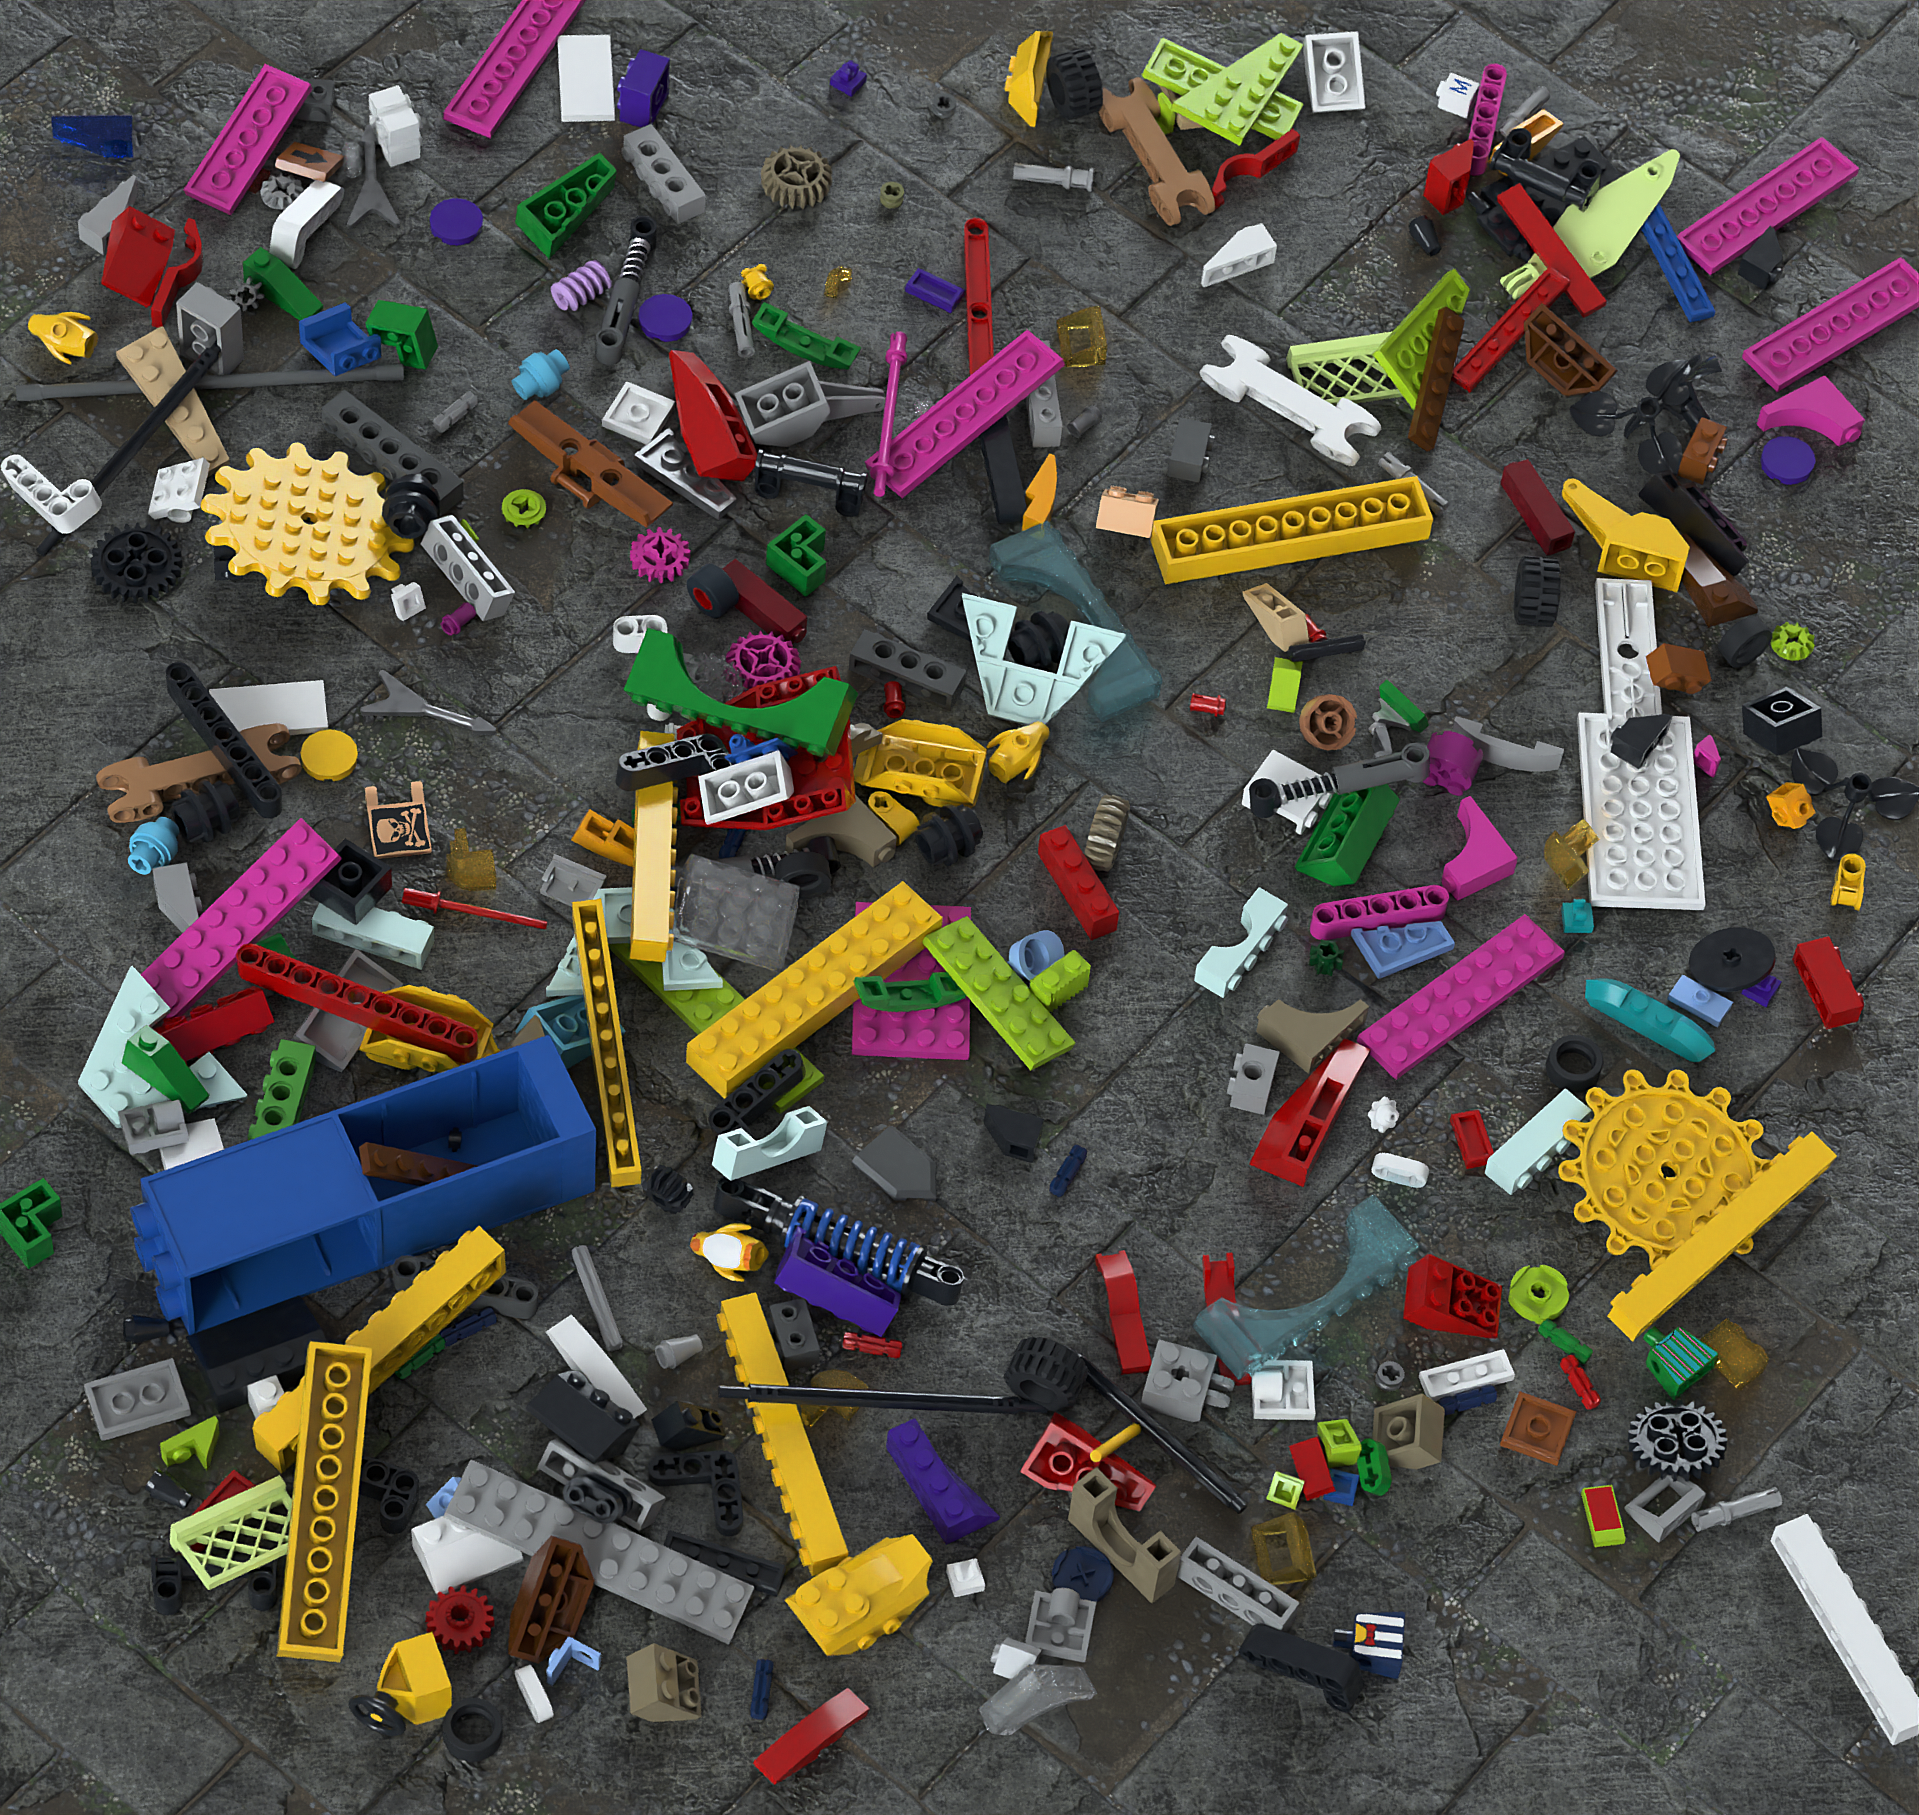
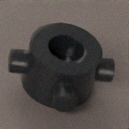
[448,1127,462,1152]

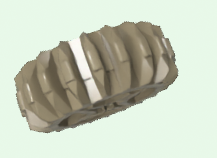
[761,144,832,210]
[1085,795,1130,872]

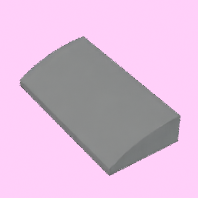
[290,949,403,1072]

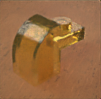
[1544,818,1600,889]
[446,828,496,891]
[800,1370,869,1428]

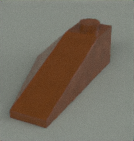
[1681,533,1758,628]

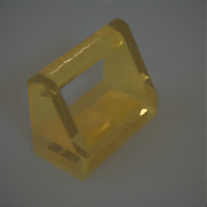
[1056,306,1107,367]
[1251,1512,1317,1585]

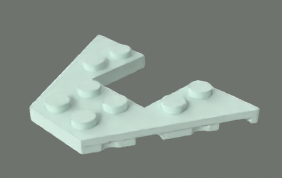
[962,593,1126,726]
[546,887,723,997]
[78,966,247,1128]

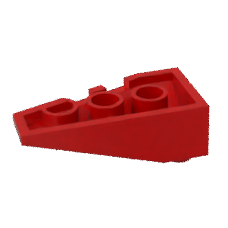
[1020,1412,1156,1511]

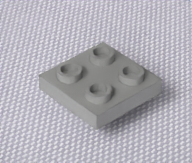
[118,1100,189,1155]
[1025,1588,1096,1663]

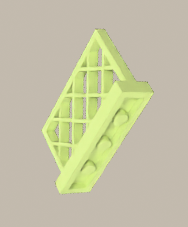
[1286,332,1403,406]
[170,1475,292,1590]

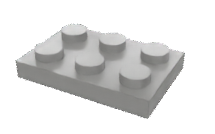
[84,1358,191,1441]

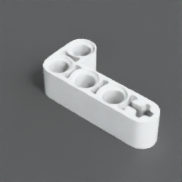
[269,180,344,269]
[1,455,102,534]
[613,615,671,721]

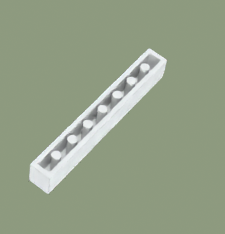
[1770,1514,1919,1745]

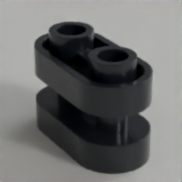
[563,1472,633,1524]

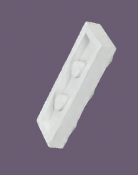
[1419,1349,1515,1401]

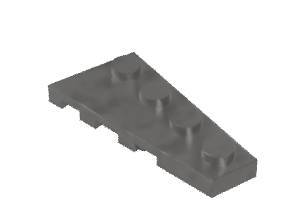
[633,428,737,520]

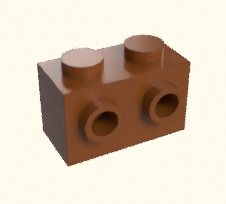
[1678,417,1728,485]
[1645,643,1712,694]

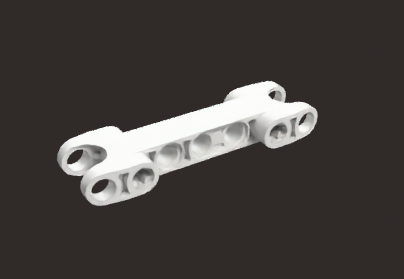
[1200,335,1381,466]

